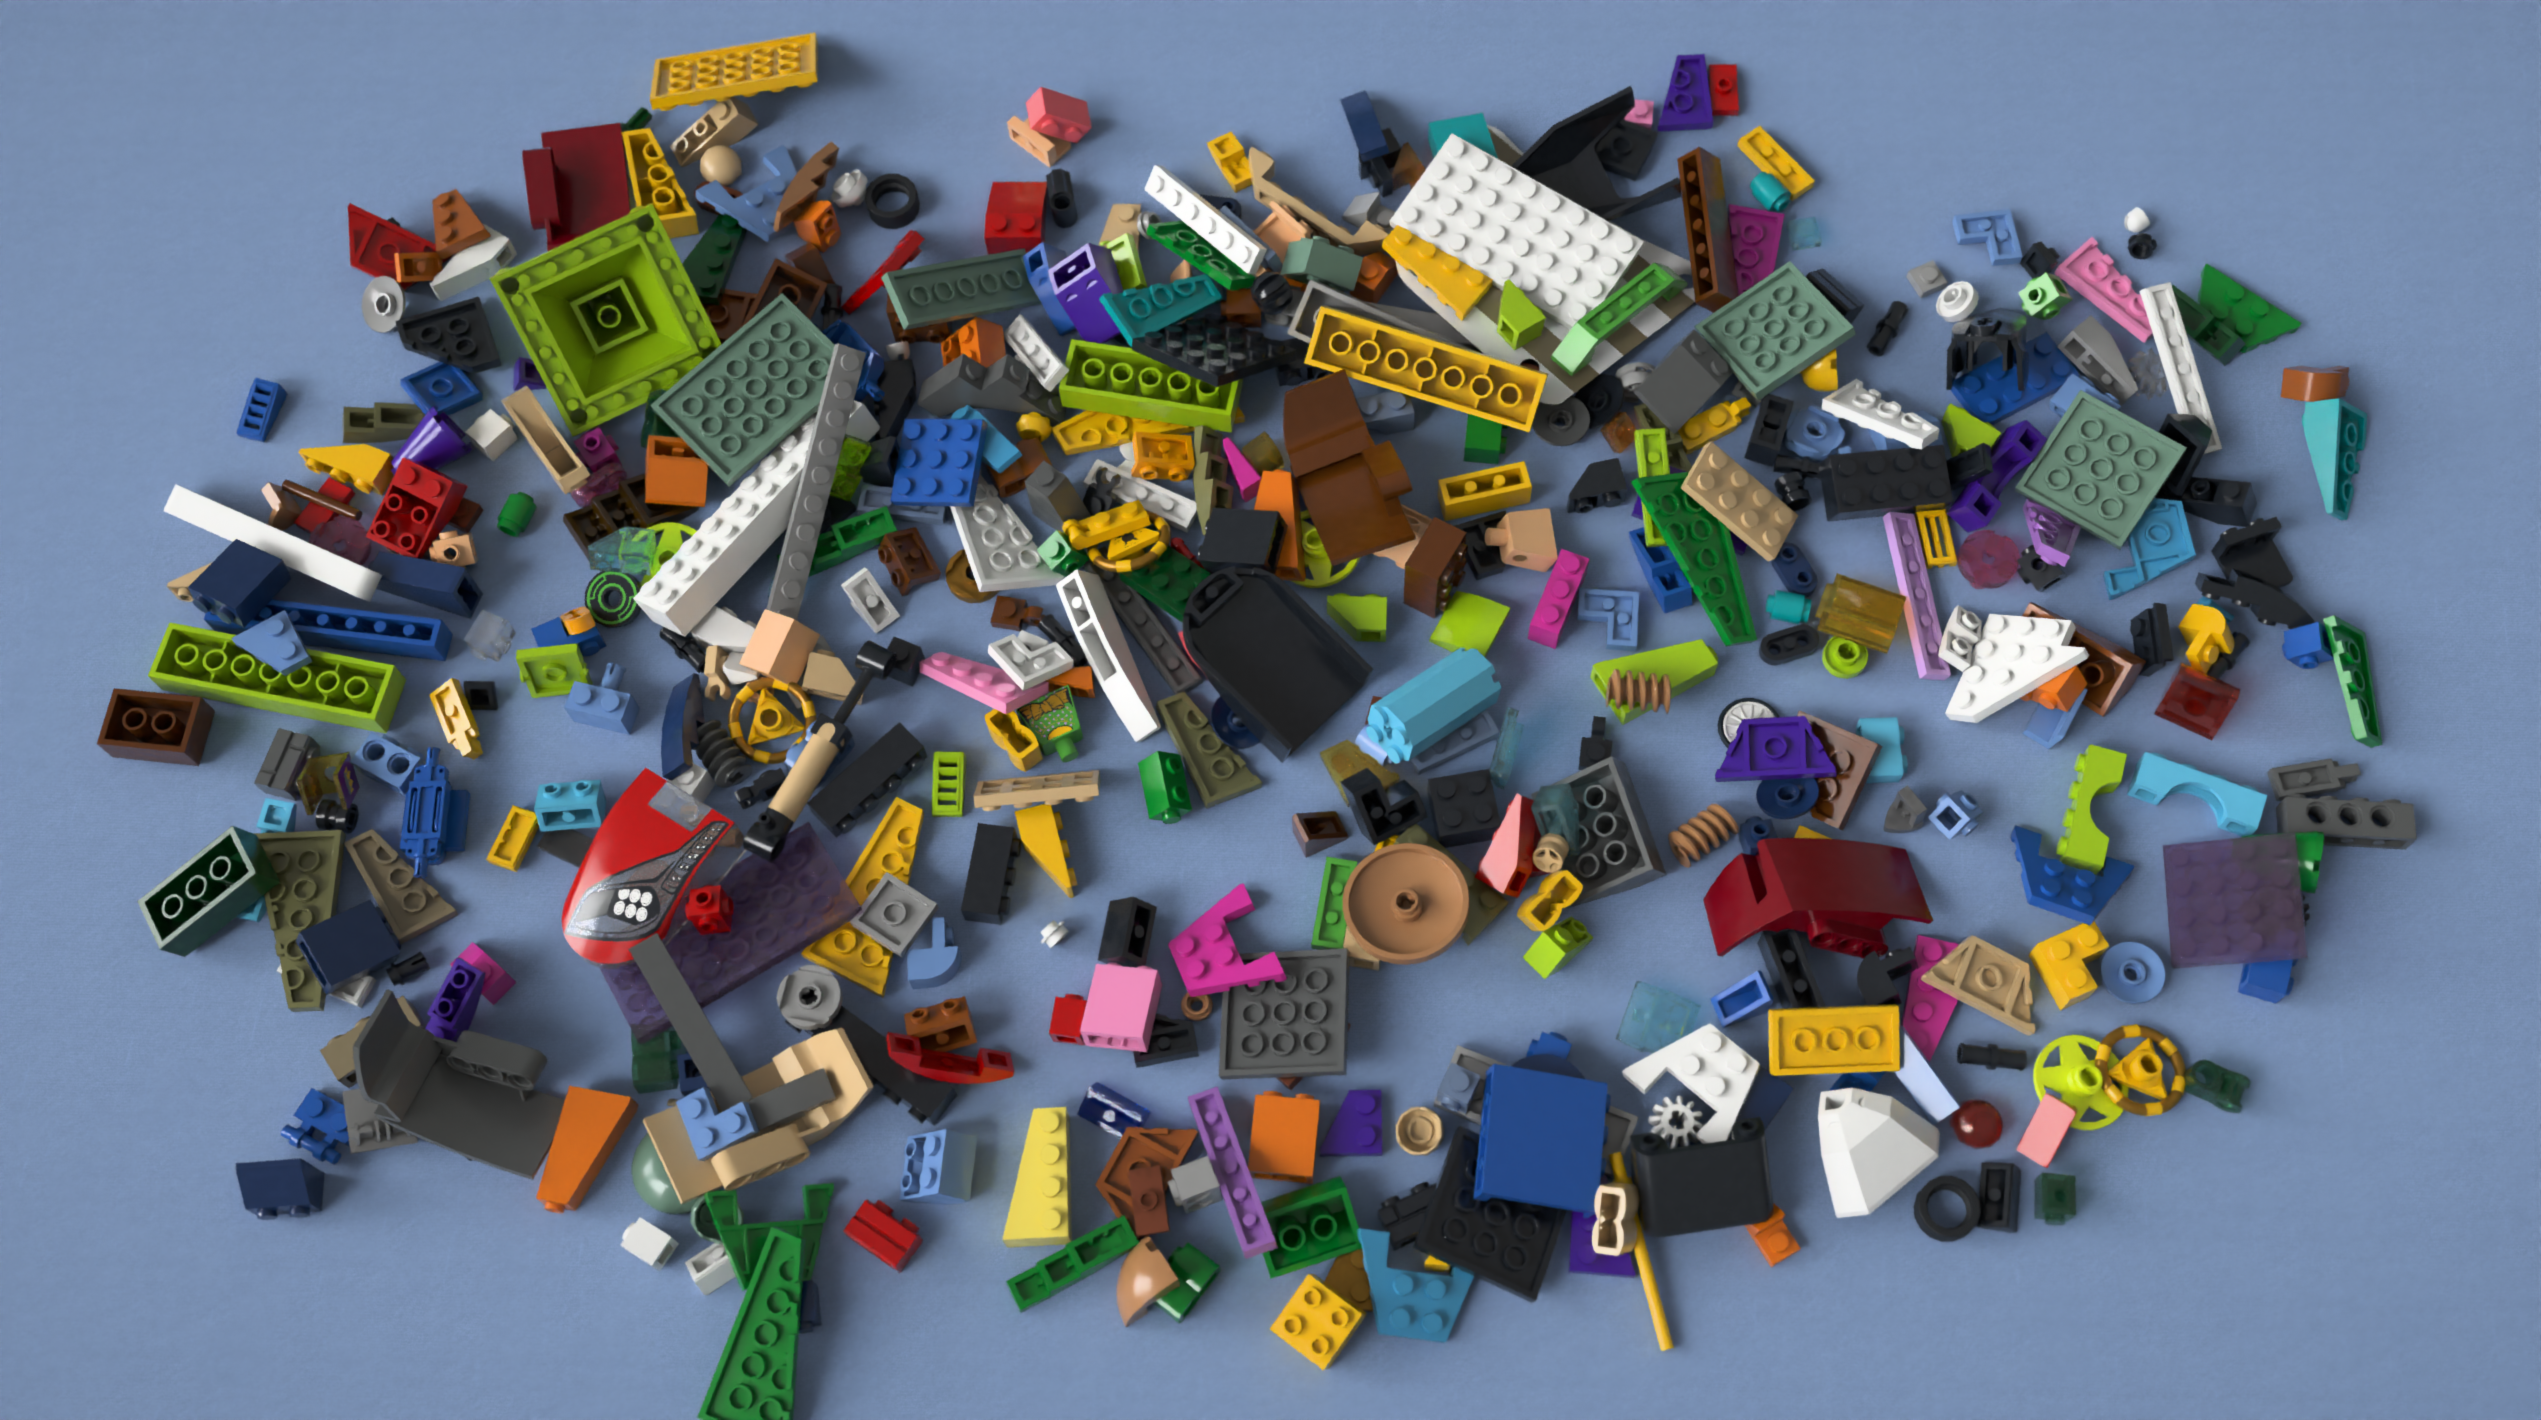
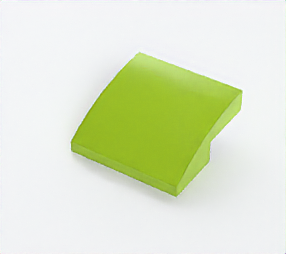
[1429,591,1511,658]

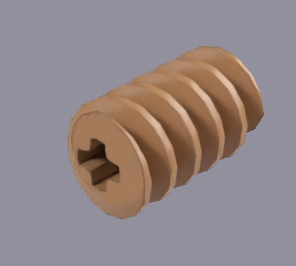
[1606,669,1671,714]
[1668,804,1739,868]

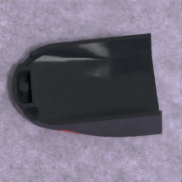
[1182,566,1373,763]

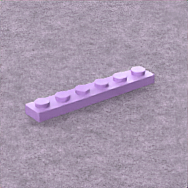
[1883,512,1951,681]

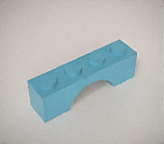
[2127,752,2268,836]

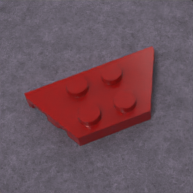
[348,203,452,292]

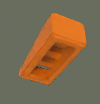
[1045,666,1095,698]

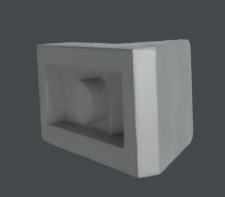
[1342,192,1395,234]

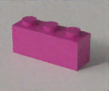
[1528,549,1590,649]

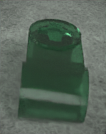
[2184,1060,2251,1113]

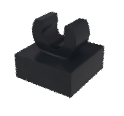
[2020,241,2060,279]

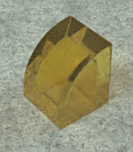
[1242,431,1284,477]

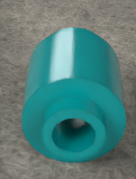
[1749,171,1791,212]
[1765,590,1812,624]

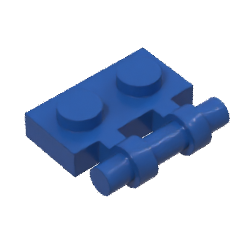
[281,1088,350,1165]

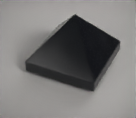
[463,681,498,710]

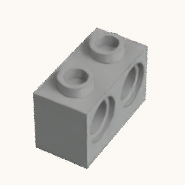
[1168,1156,1222,1214]

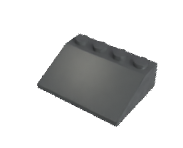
[1531,756,1667,907]

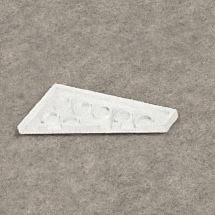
[950,469,1066,592]

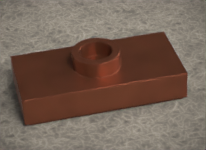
[1128,1165,1171,1237]

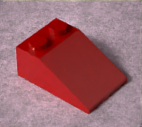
[984,182,1048,255]

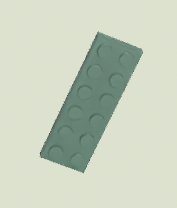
[881,249,1042,330]

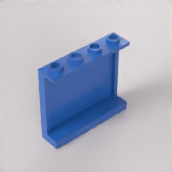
[1474,1063,1611,1218]

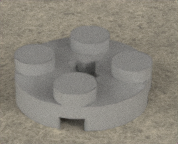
[777,965,843,1030]

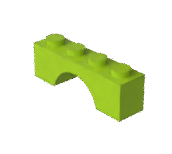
[2056,744,2127,875]

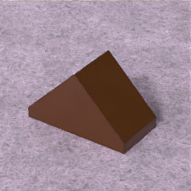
[784,243,835,284]
[1292,811,1349,858]

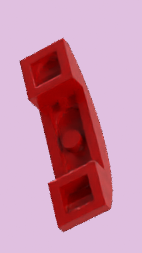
[886,1032,1014,1084]

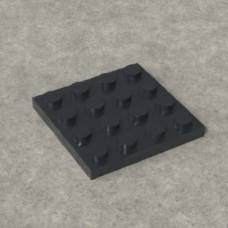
[1132,313,1296,387]
[1413,1126,1567,1303]

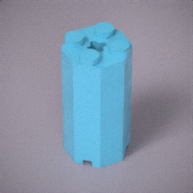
[1366,648,1501,763]

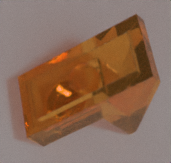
[1392,142,1426,191]

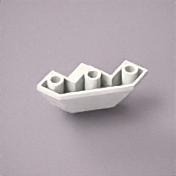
[1818,1088,1940,1218]

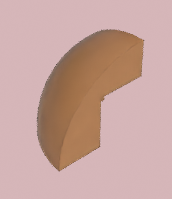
[1116,1235,1180,1327]

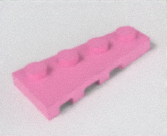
[2054,237,2153,343]
[919,652,1049,714]

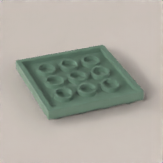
[1694,261,1856,401]
[2015,390,2187,550]

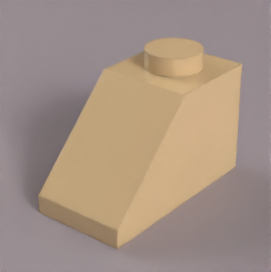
[802,650,863,705]

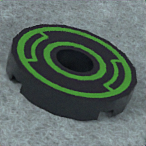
[585,569,642,628]

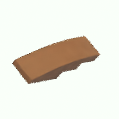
[773,142,839,232]

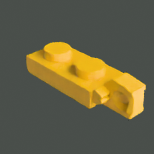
[1678,397,1752,455]
[429,678,483,760]

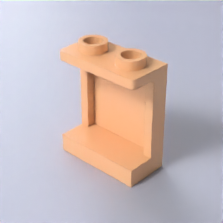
[1252,201,1313,279]

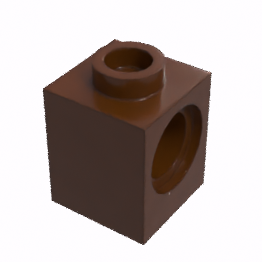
[1221,288,1261,328]

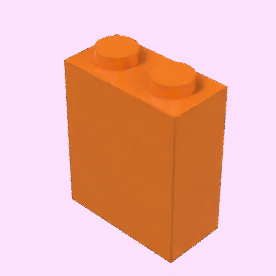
[1248,1091,1320,1184]

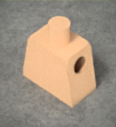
[1485,508,1558,572]

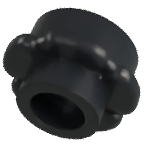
[2128,233,2157,259]

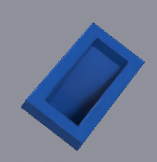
[1710,970,1774,1027]

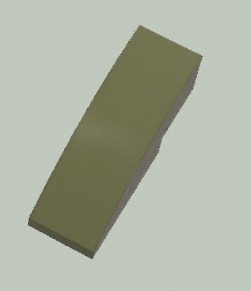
[342,402,425,443]

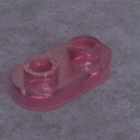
[571,462,627,508]

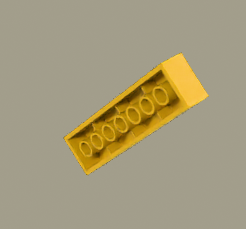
[1304,306,1548,432]

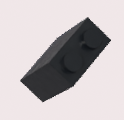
[1198,508,1288,575]

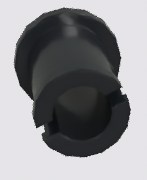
[386,951,430,986]

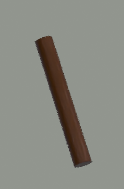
[282,479,362,521]

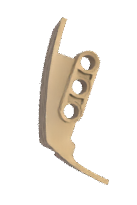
[643,1028,874,1204]

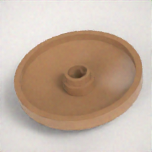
[1342,843,1470,965]

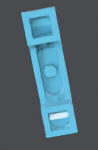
[235,798,297,922]

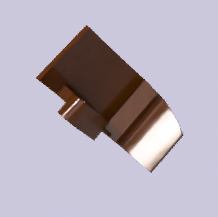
[1283,369,1416,566]

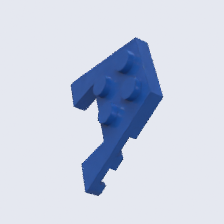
[2010,825,2134,926]

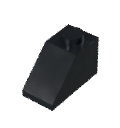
[857,436,900,488]

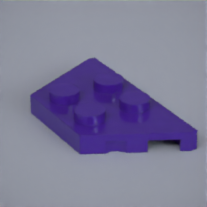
[1715,716,1837,782]

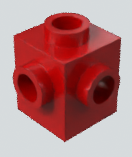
[685,885,734,935]

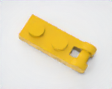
[1062,500,1150,550]

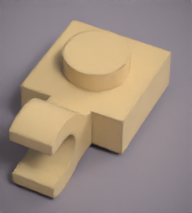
[704,645,731,701]

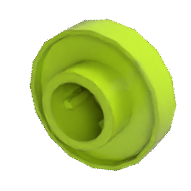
[1822,634,1868,679]

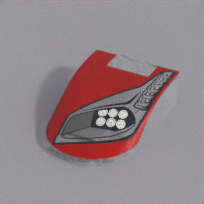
[562,767,747,969]

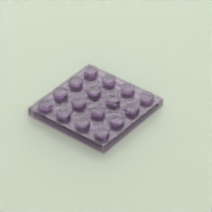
[2163,832,2308,969]

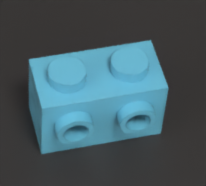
[534,779,607,832]

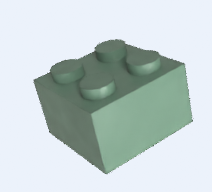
[1280,236,1363,292]

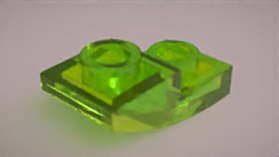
[829,434,872,502]

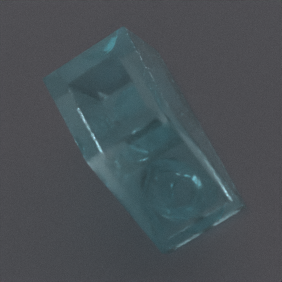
[588,527,657,576]

